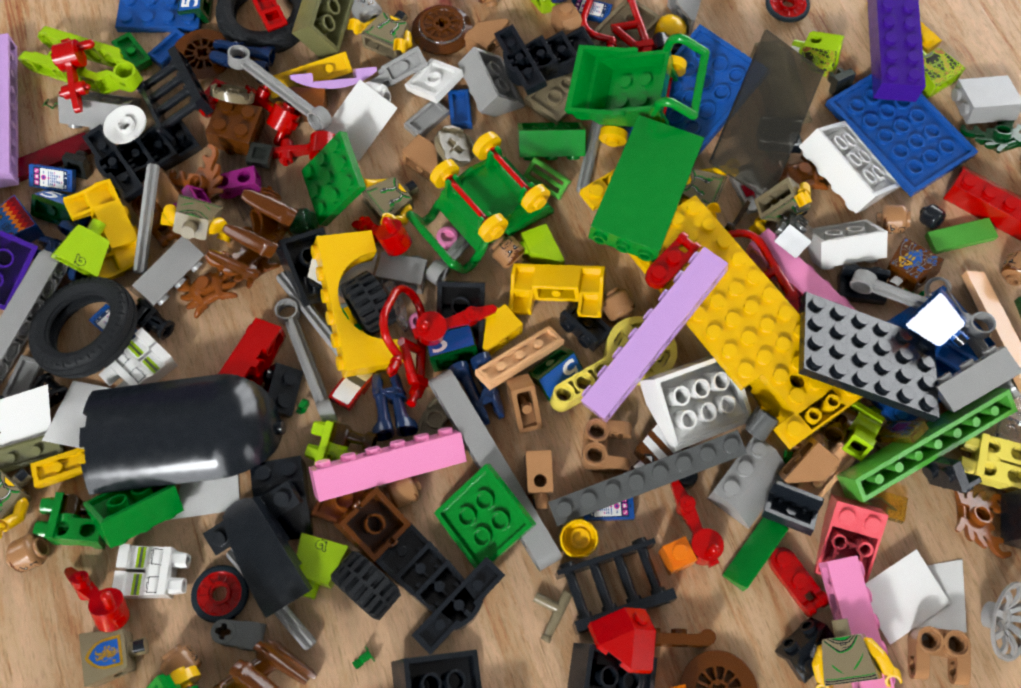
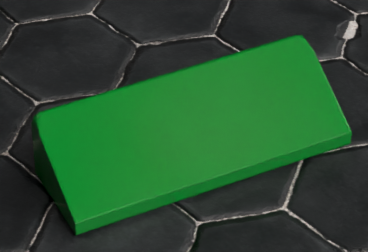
[722,517,789,591]

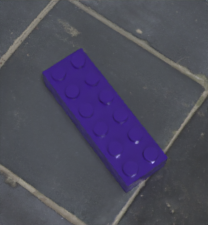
[867,0,926,102]

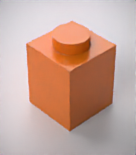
[658,536,697,576]

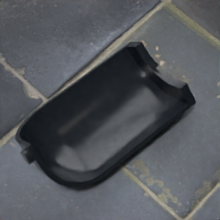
[79,374,286,495]

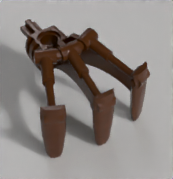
[206,185,299,280]
[213,638,318,688]

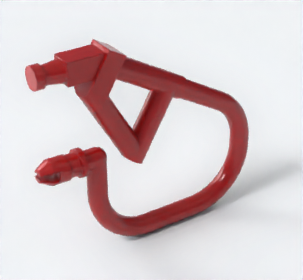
[581,0,654,52]
[728,229,800,313]
[379,285,428,407]

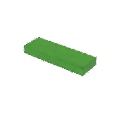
[925,218,999,254]

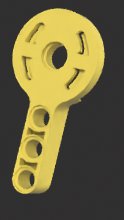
[550,316,677,412]

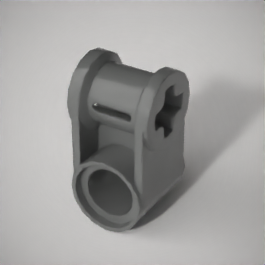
[745,406,779,442]
[211,619,267,652]

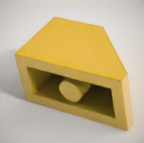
[483,304,523,356]

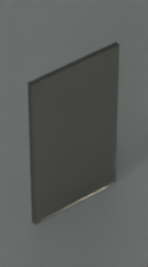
[709,30,824,196]

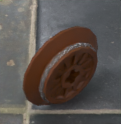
[411,5,473,55]

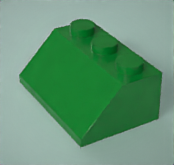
[517,122,586,161]
[83,485,184,548]

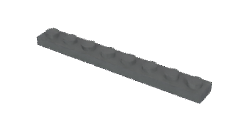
[548,430,748,526]

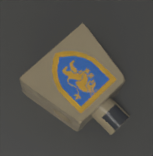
[79,630,149,688]

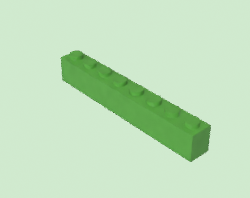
[837,388,1018,502]

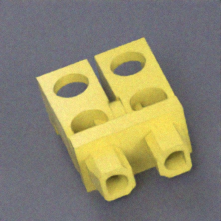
[958,433,1021,493]

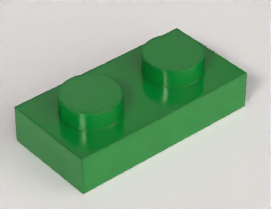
[111,32,153,72]

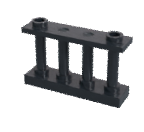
[137,45,214,141]
[555,537,677,635]

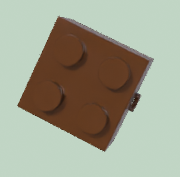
[205,99,265,156]
[333,487,411,562]

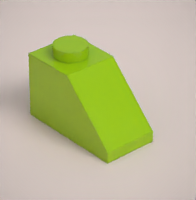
[519,224,565,265]

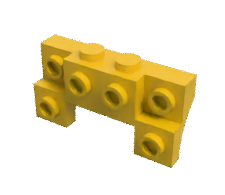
[63,179,149,280]
[508,263,606,318]

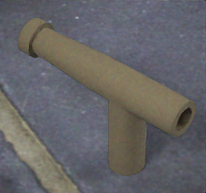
[533,590,572,643]

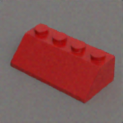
[943,166,1021,241]

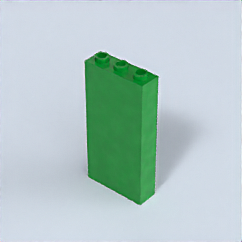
[588,115,704,262]

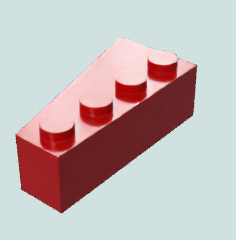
[218,318,286,386]

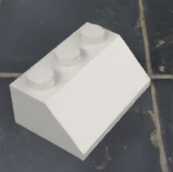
[807,219,888,270]

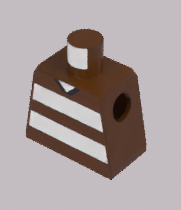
[631,423,689,470]

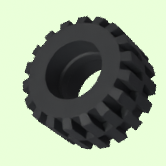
[341,271,396,336]
[330,551,401,620]

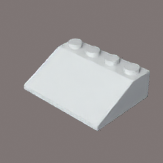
[799,121,900,214]
[640,355,752,451]

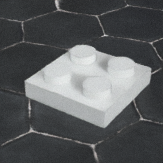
[404,58,464,103]

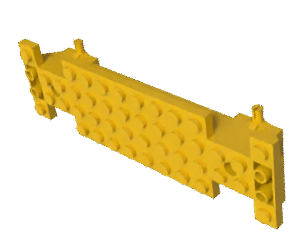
[579,169,862,450]

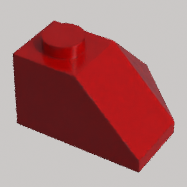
[588,607,656,674]

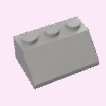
[458,47,525,117]
[58,92,141,130]
[129,237,204,306]
[935,345,1021,412]
[707,436,786,529]

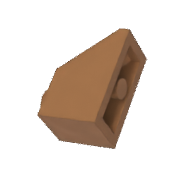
[551,0,582,35]
[464,18,509,53]
[401,134,438,184]
[505,373,543,434]
[778,436,841,484]

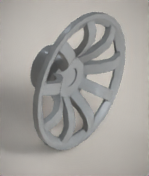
[981,581,1021,662]

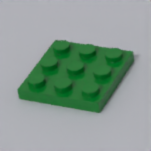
[301,131,366,227]
[434,464,536,568]

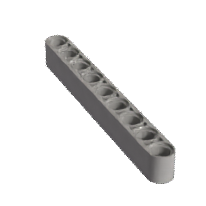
[428,369,562,571]

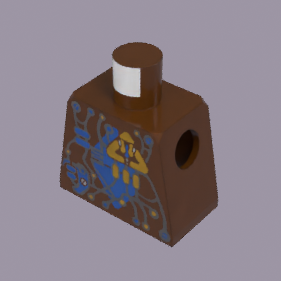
[887,237,944,292]

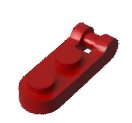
[645,231,702,289]
[768,547,829,618]

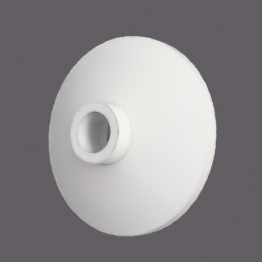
[103,105,147,144]

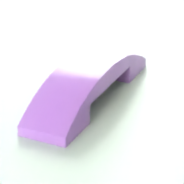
[289,67,377,89]

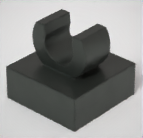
[827,68,856,96]
[245,142,275,169]
[62,150,91,180]

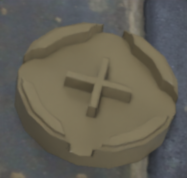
[210,84,255,104]
[434,125,475,167]

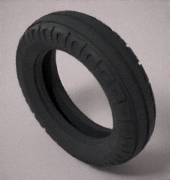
[216,0,302,53]
[29,277,138,379]

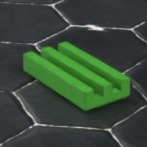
[523,157,572,200]

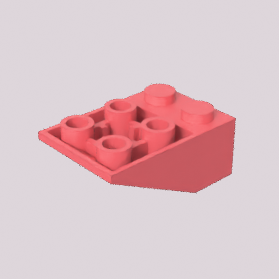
[814,494,888,583]

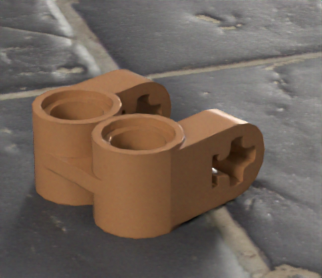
[581,418,632,475]
[907,626,971,686]

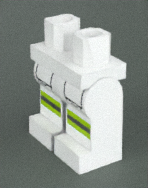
[98,327,178,388]
[112,544,191,599]

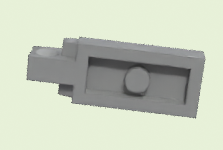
[370,46,429,88]

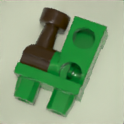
[33,492,106,550]

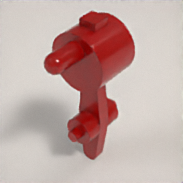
[51,38,95,113]
[245,84,301,146]
[272,130,335,166]
[351,216,412,256]
[412,304,497,346]
[670,480,724,568]
[64,567,130,632]

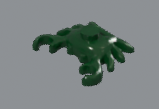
[960,120,1021,154]

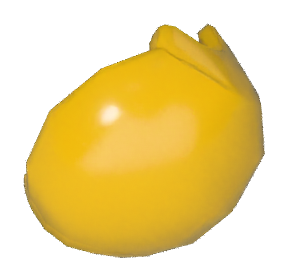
[654,14,687,36]
[559,519,599,558]

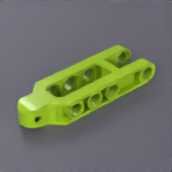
[18,26,143,95]

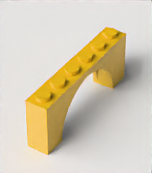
[311,230,403,378]

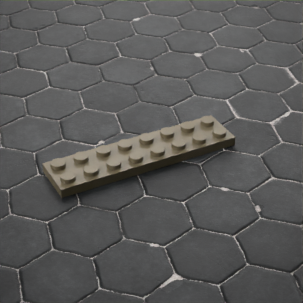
[524,0,661,125]

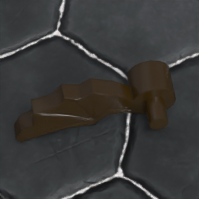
[725,200,751,232]

